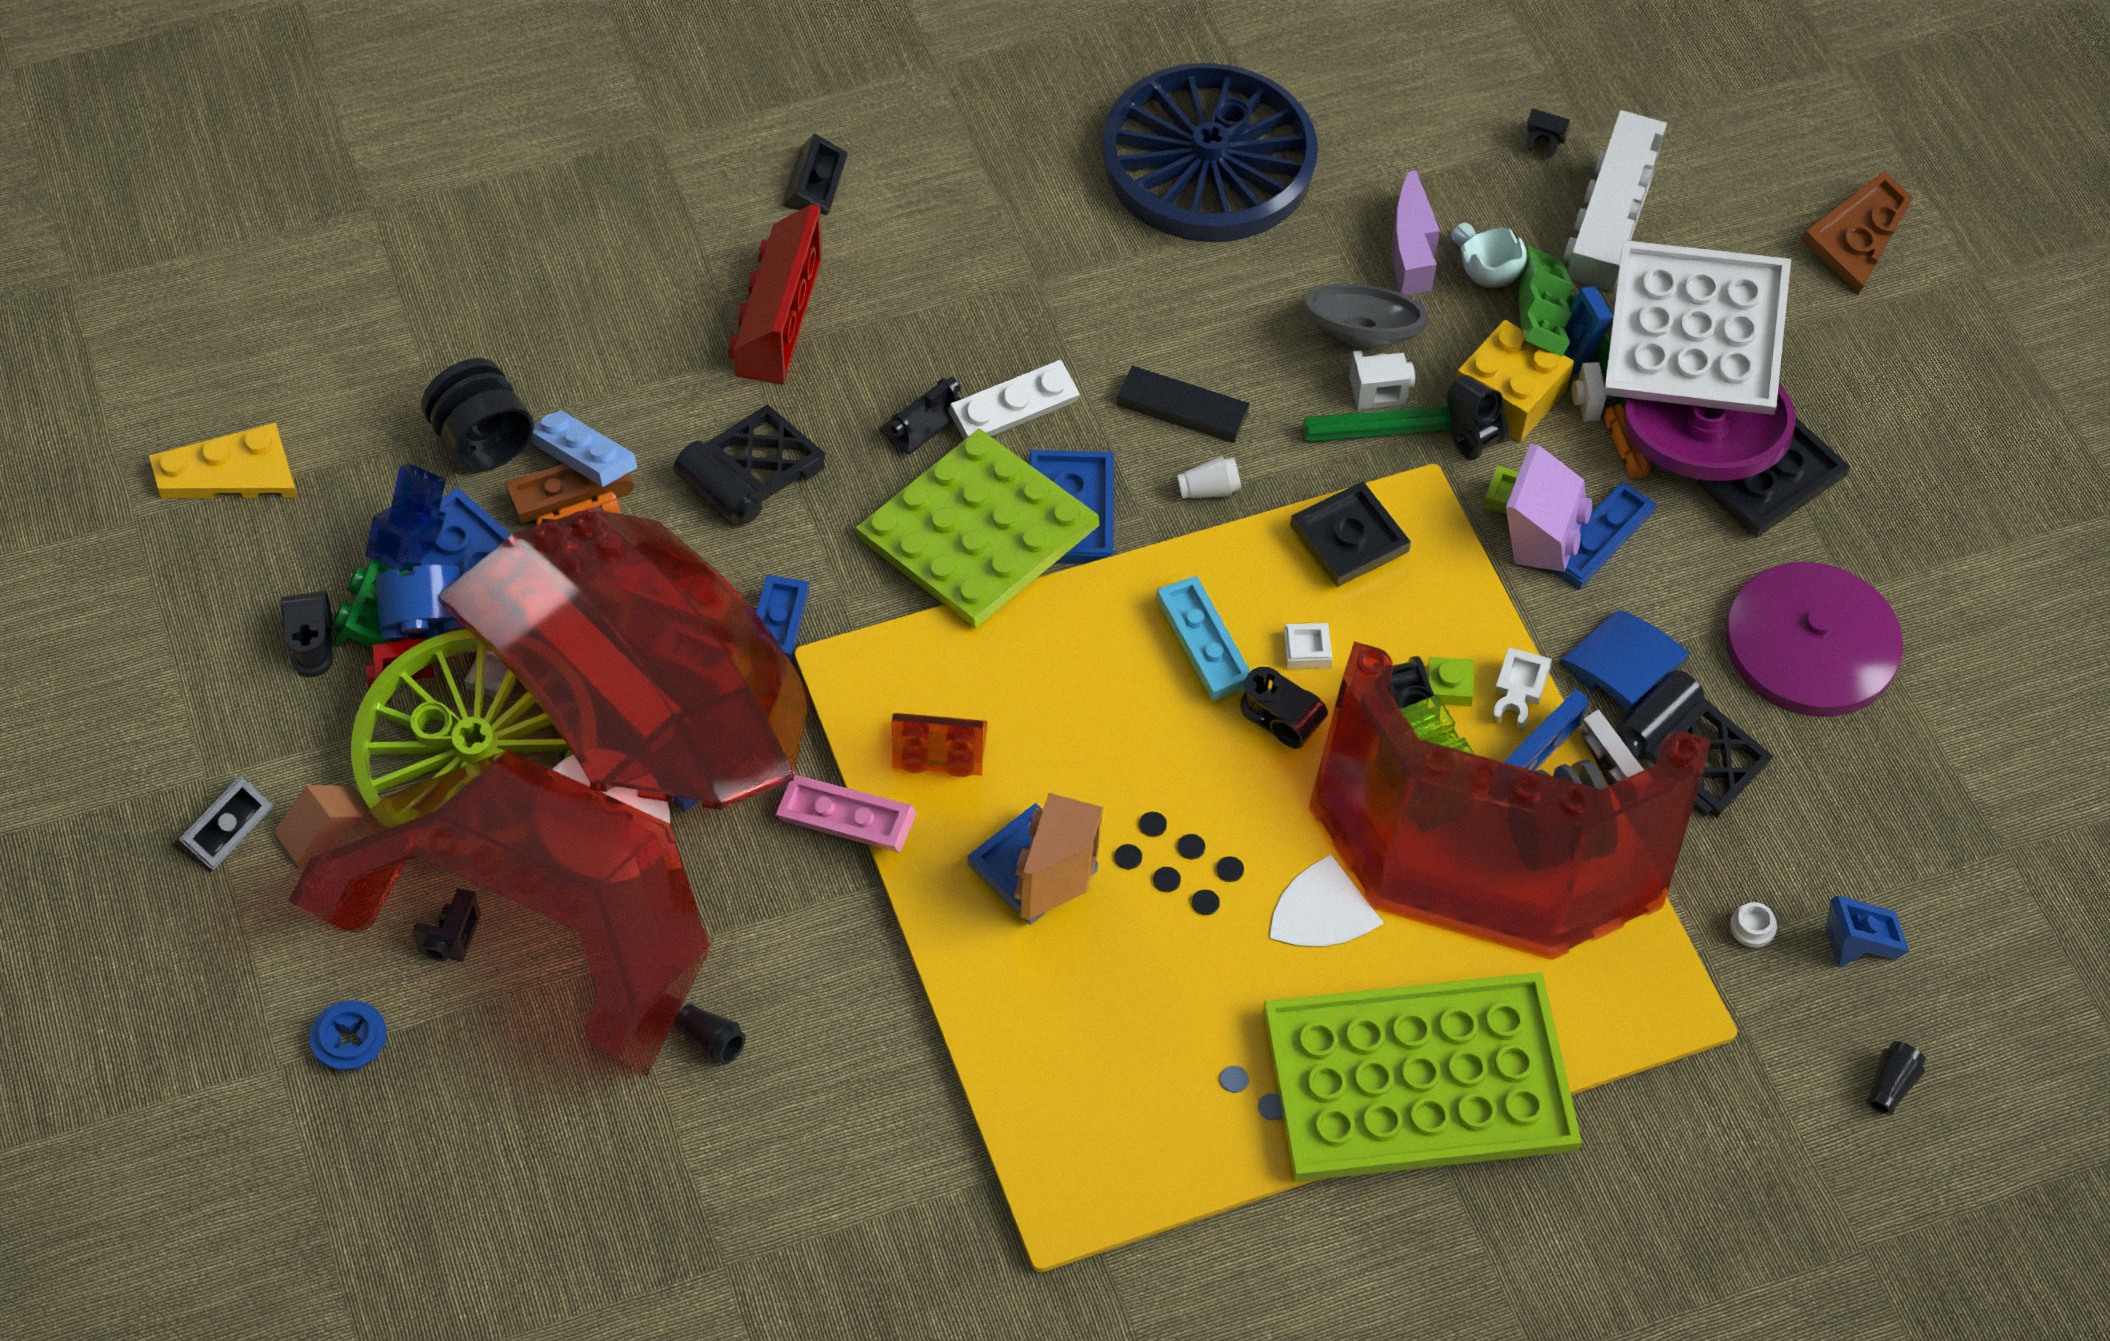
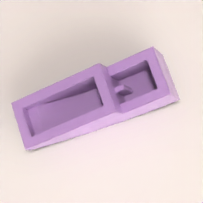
[1392,170,1440,295]

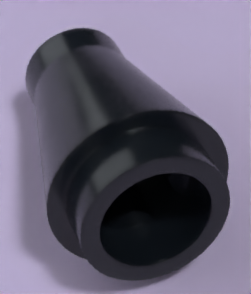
[675,1003,746,1065]
[1867,1041,1926,1115]

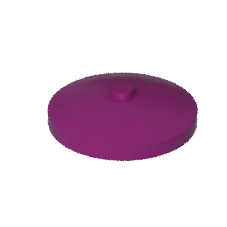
[1623,384,1796,481]
[1725,562,1903,717]

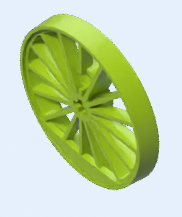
[351,628,598,864]

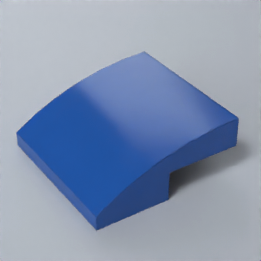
[1560,609,1690,712]

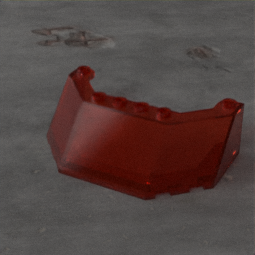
[1309,641,1711,960]
[288,750,711,1075]

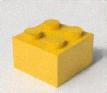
[1456,320,1574,443]

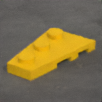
[149,423,298,499]

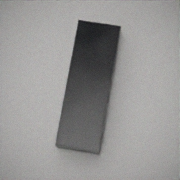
[1117,365,1250,443]

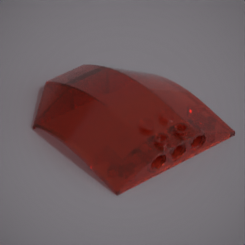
[438,508,811,810]

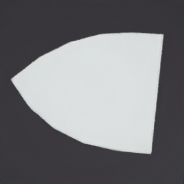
[1270,855,1384,946]

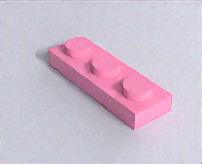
[776,774,917,853]

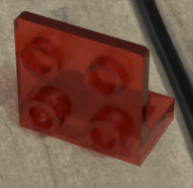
[891,713,988,777]

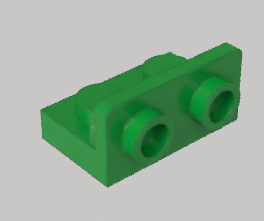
[332,555,409,649]

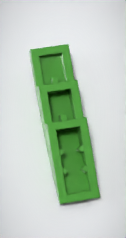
[1519,245,1574,356]

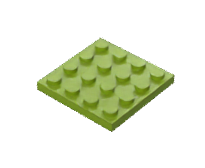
[856,428,1100,629]

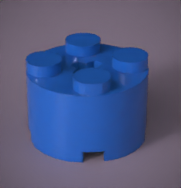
[375,565,470,642]

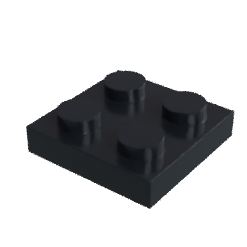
[1290,481,1411,587]

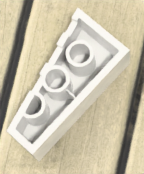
[1563,110,1667,292]

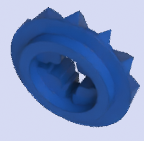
[310,1000,387,1073]

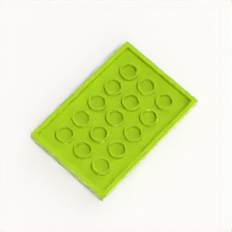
[1263,972,1582,1182]

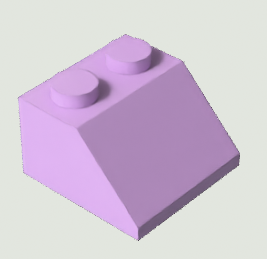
[1506,444,1592,572]

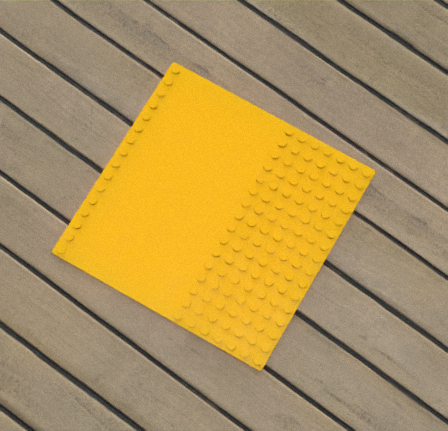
[795,464,1737,1272]

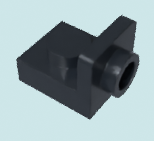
[412,888,481,962]

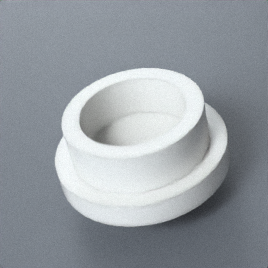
[1730,902,1777,948]

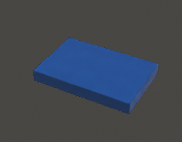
[1029,450,1114,564]

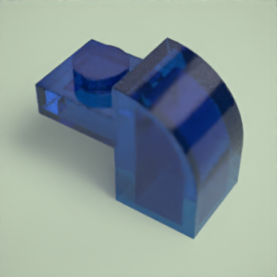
[365,463,446,571]

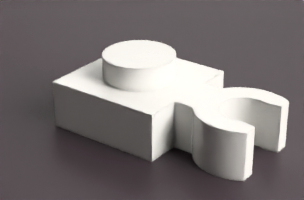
[1494,647,1552,730]

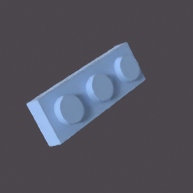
[530,410,638,487]

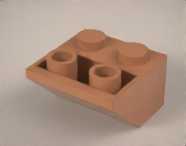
[1015,793,1103,920]

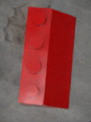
[728,204,822,385]

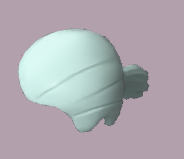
[1451,223,1527,288]

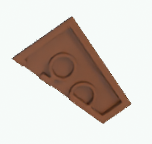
[1801,170,1913,294]

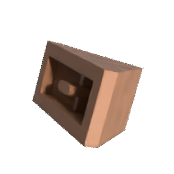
[274,785,378,869]

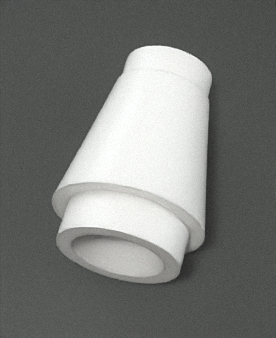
[1177,455,1242,499]

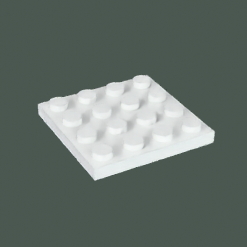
[1604,240,1791,415]

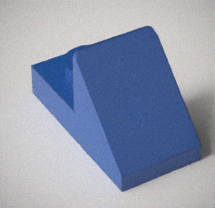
[1826,895,1909,967]

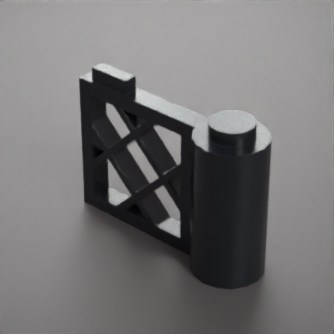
[673,404,825,525]
[1615,670,1774,818]

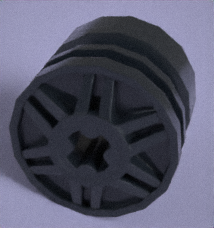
[421,358,534,473]

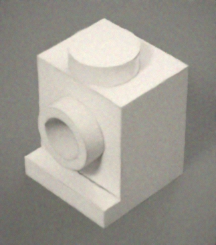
[1349,351,1415,410]

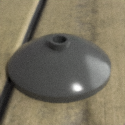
[1304,283,1428,350]

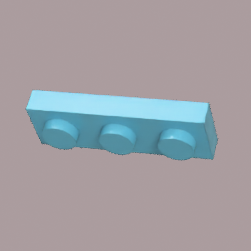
[1156,575,1250,701]

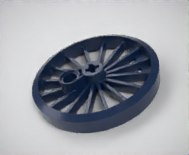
[1103,63,1318,242]

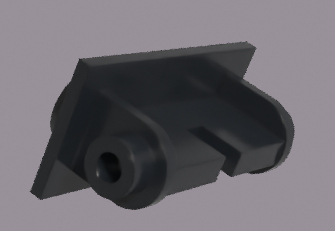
[880,377,961,455]

